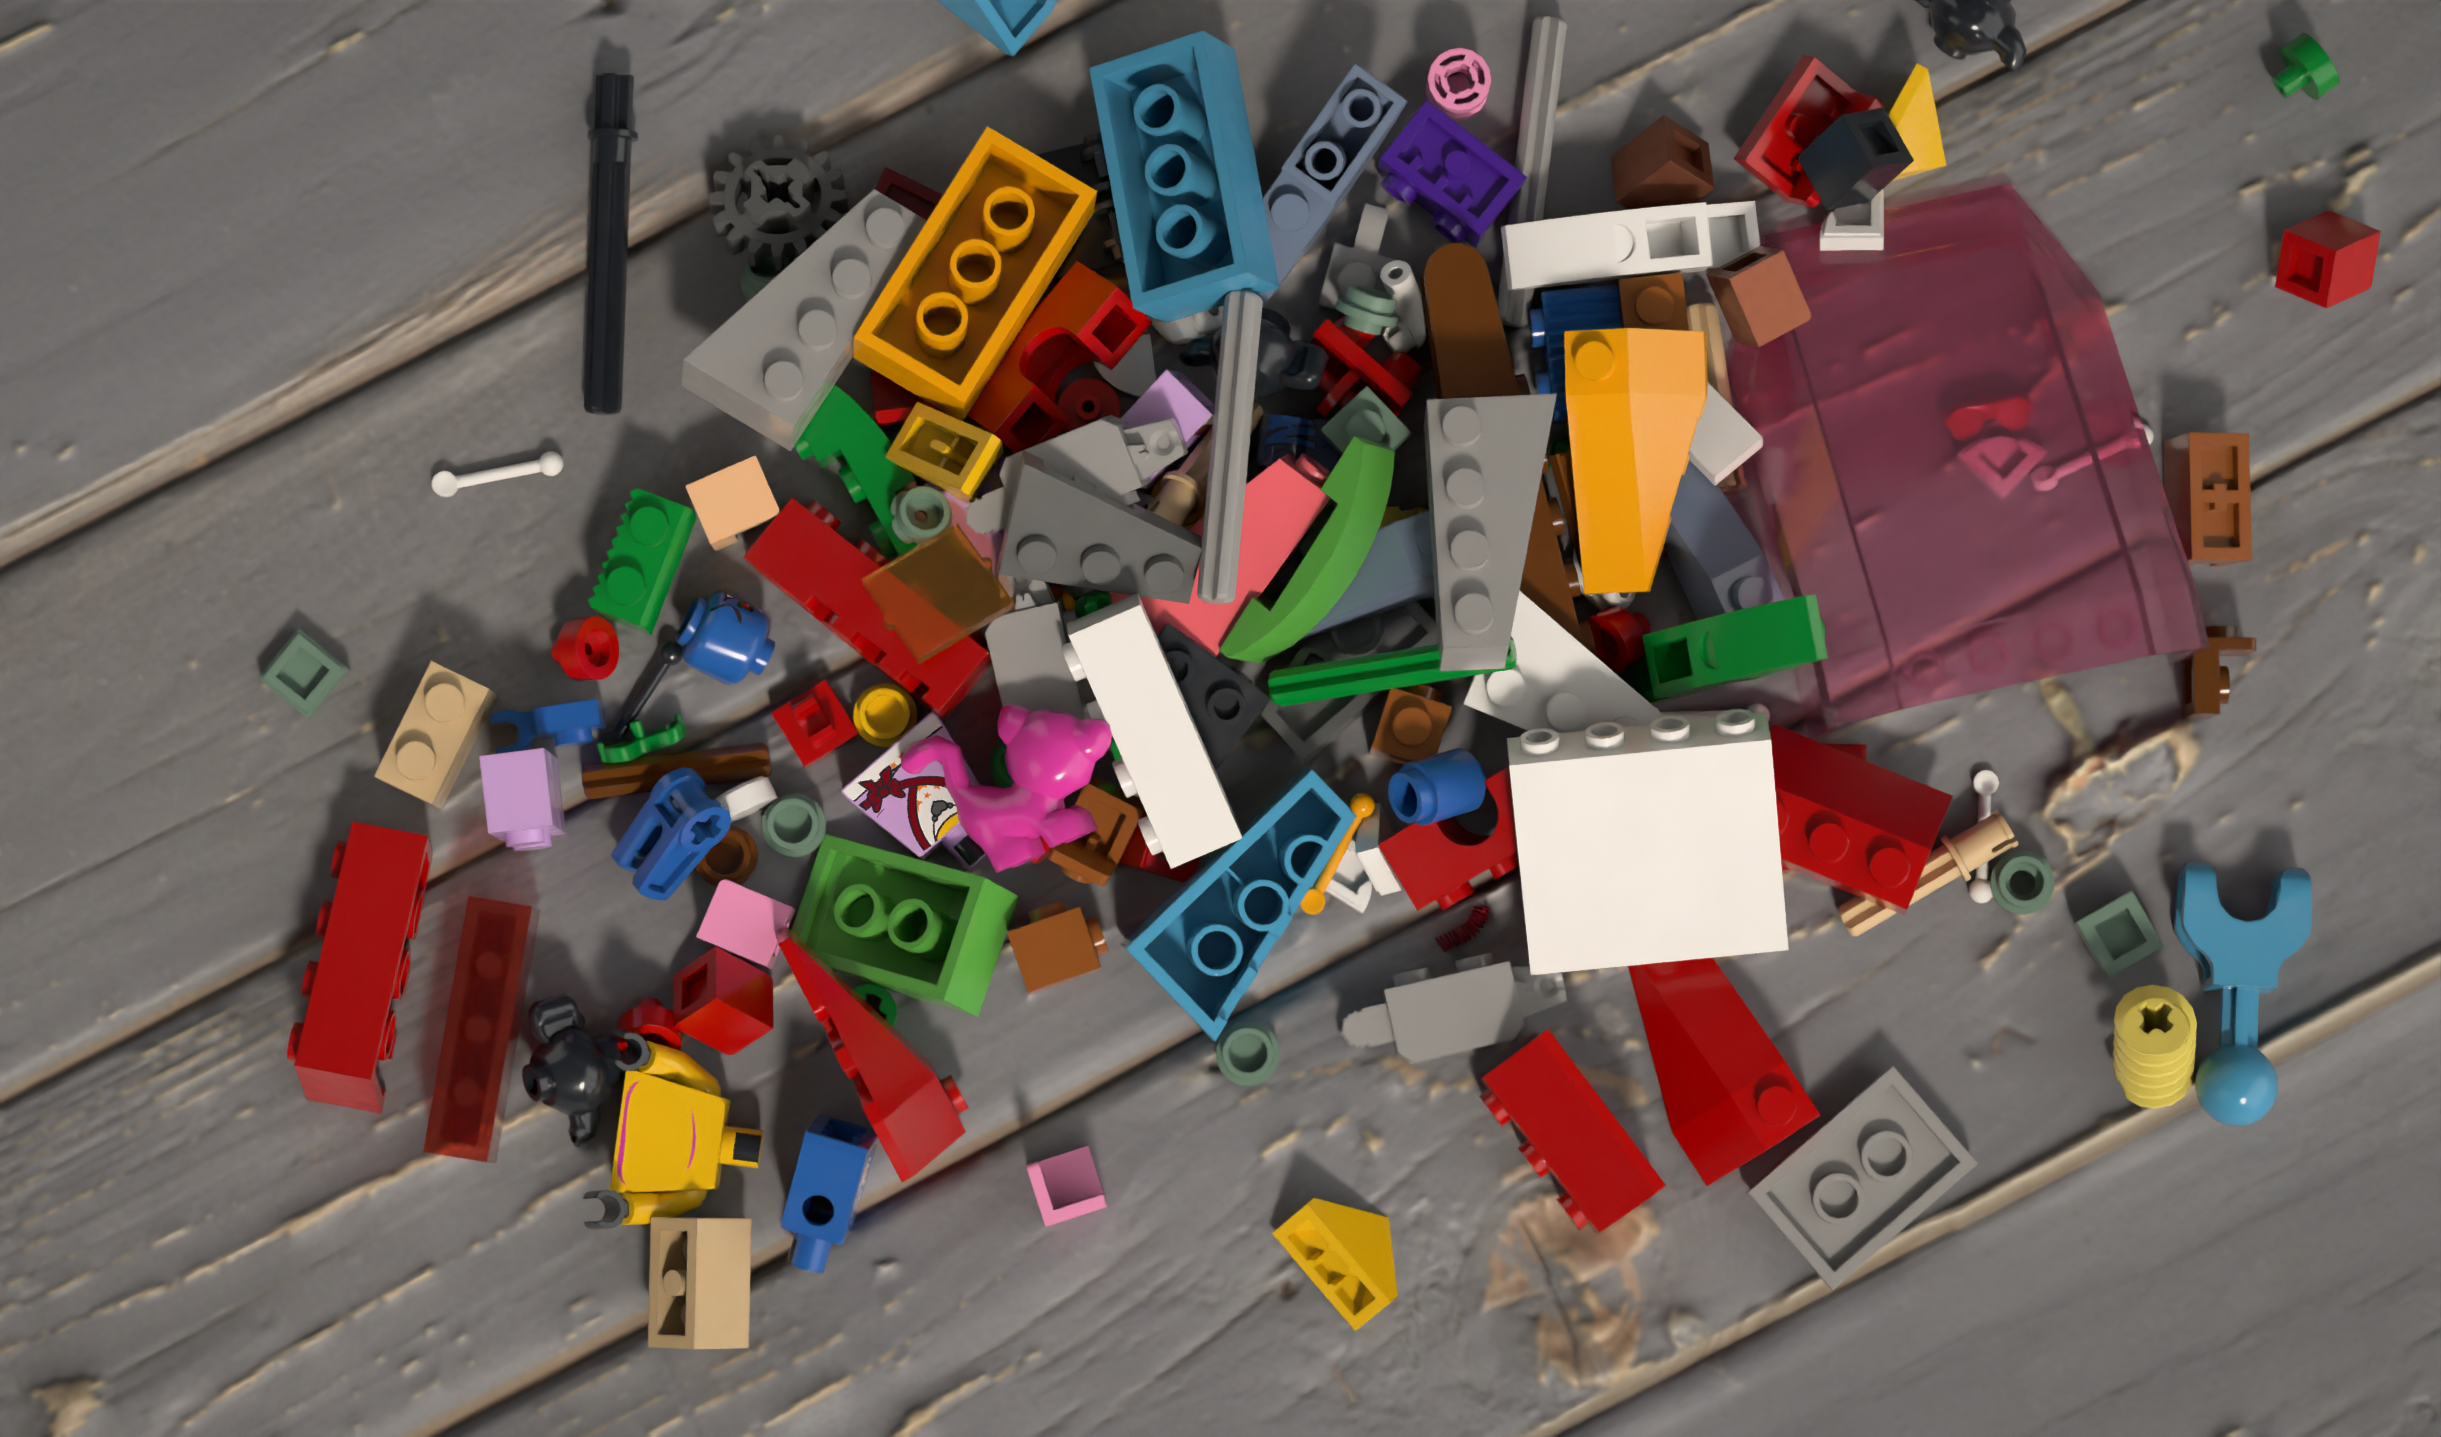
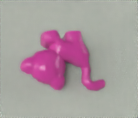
[901,704,1112,873]

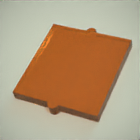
[862,523,1015,664]

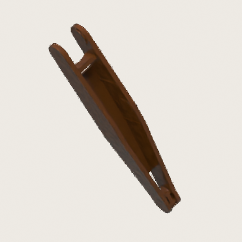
[1420,243,1597,731]

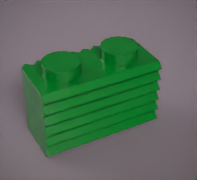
[588,488,697,635]

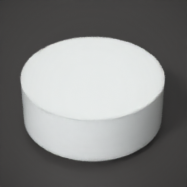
[714,776,778,823]

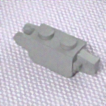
[965,415,1188,535]
[985,569,1097,720]
[1339,953,1567,1064]

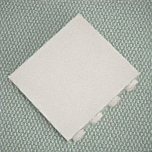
[1507,709,1789,975]

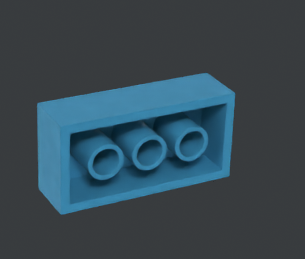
[1089,30,1280,323]

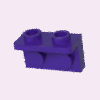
[1377,100,1527,248]

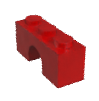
[966,261,1153,455]
[1378,766,1519,911]

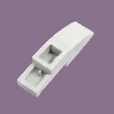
[1501,201,1760,290]

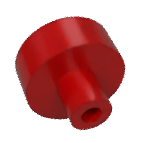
[1057,379,1121,433]
[1586,605,1650,674]
[551,616,619,682]
[617,997,682,1056]

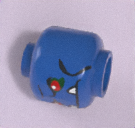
[675,591,775,686]

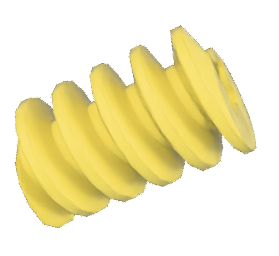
[2113,985,2197,1109]

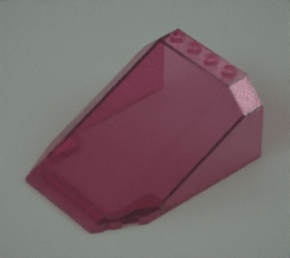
[1728,183,2209,741]

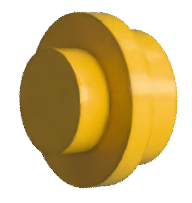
[853,683,918,748]

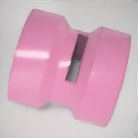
[1425,48,1491,122]

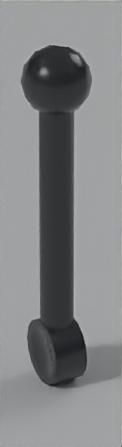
[599,641,683,746]

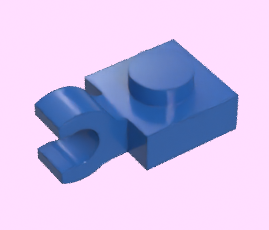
[491,699,607,754]

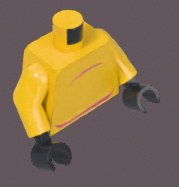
[583,1029,764,1230]

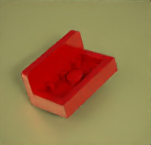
[1733,55,1884,208]

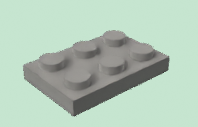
[1746,1066,1978,1290]

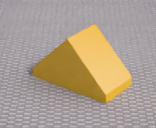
[885,402,1004,506]

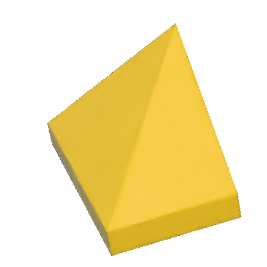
[1888,63,1946,182]
[1272,1198,1398,1331]

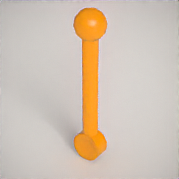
[1300,793,1375,915]

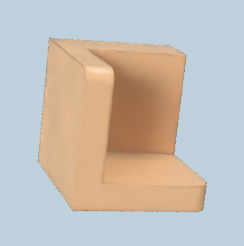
[685,455,780,551]

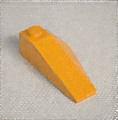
[1564,328,1708,595]

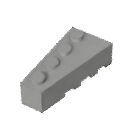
[681,189,927,451]
[1424,394,1557,671]

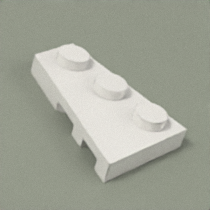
[1463,590,1664,733]

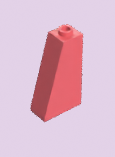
[1108,453,1333,659]

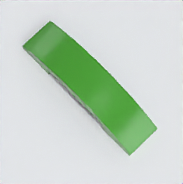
[1219,436,1395,664]

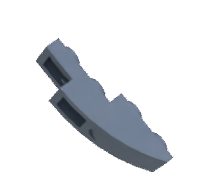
[1258,63,1408,308]

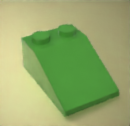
[791,834,1019,1017]

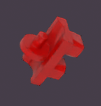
[1310,315,1422,418]

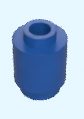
[1388,748,1486,825]

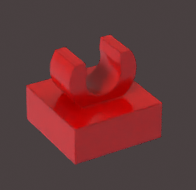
[771,679,860,768]

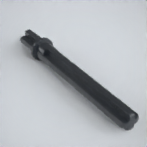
[584,73,638,415]

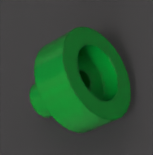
[2272,33,2340,100]

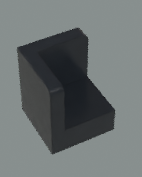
[1798,107,1914,210]

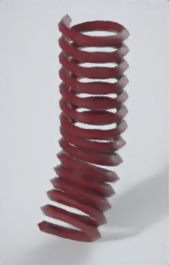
[1435,905,1491,953]

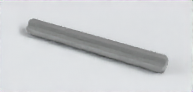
[1497,16,1567,327]
[1197,291,1263,605]

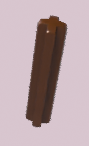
[581,743,772,799]

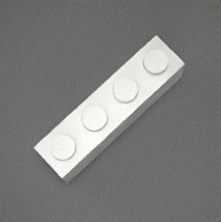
[1061,593,1242,869]

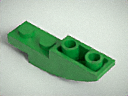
[794,385,927,567]
[1632,594,1828,705]

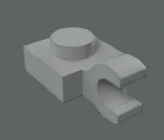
[1318,204,1396,314]

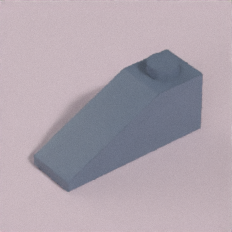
[1664,460,1785,620]
[1276,511,1435,639]

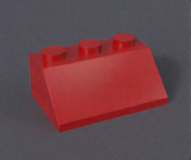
[1770,724,1953,915]
[1478,1029,1666,1233]

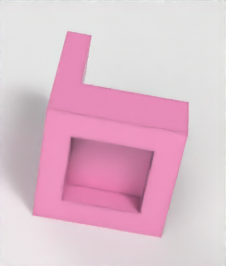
[696,879,796,969]
[1026,1146,1108,1227]

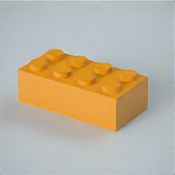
[853,126,1097,421]

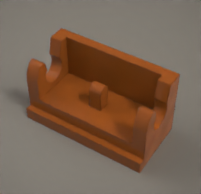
[2163,432,2252,567]

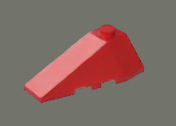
[775,926,969,1182]
[1627,958,1821,1187]

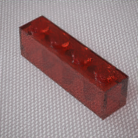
[423,896,540,1163]

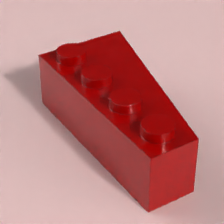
[743,498,993,723]
[287,821,433,1114]

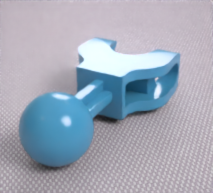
[2173,861,2312,1126]

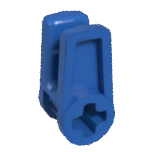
[611,768,731,901]

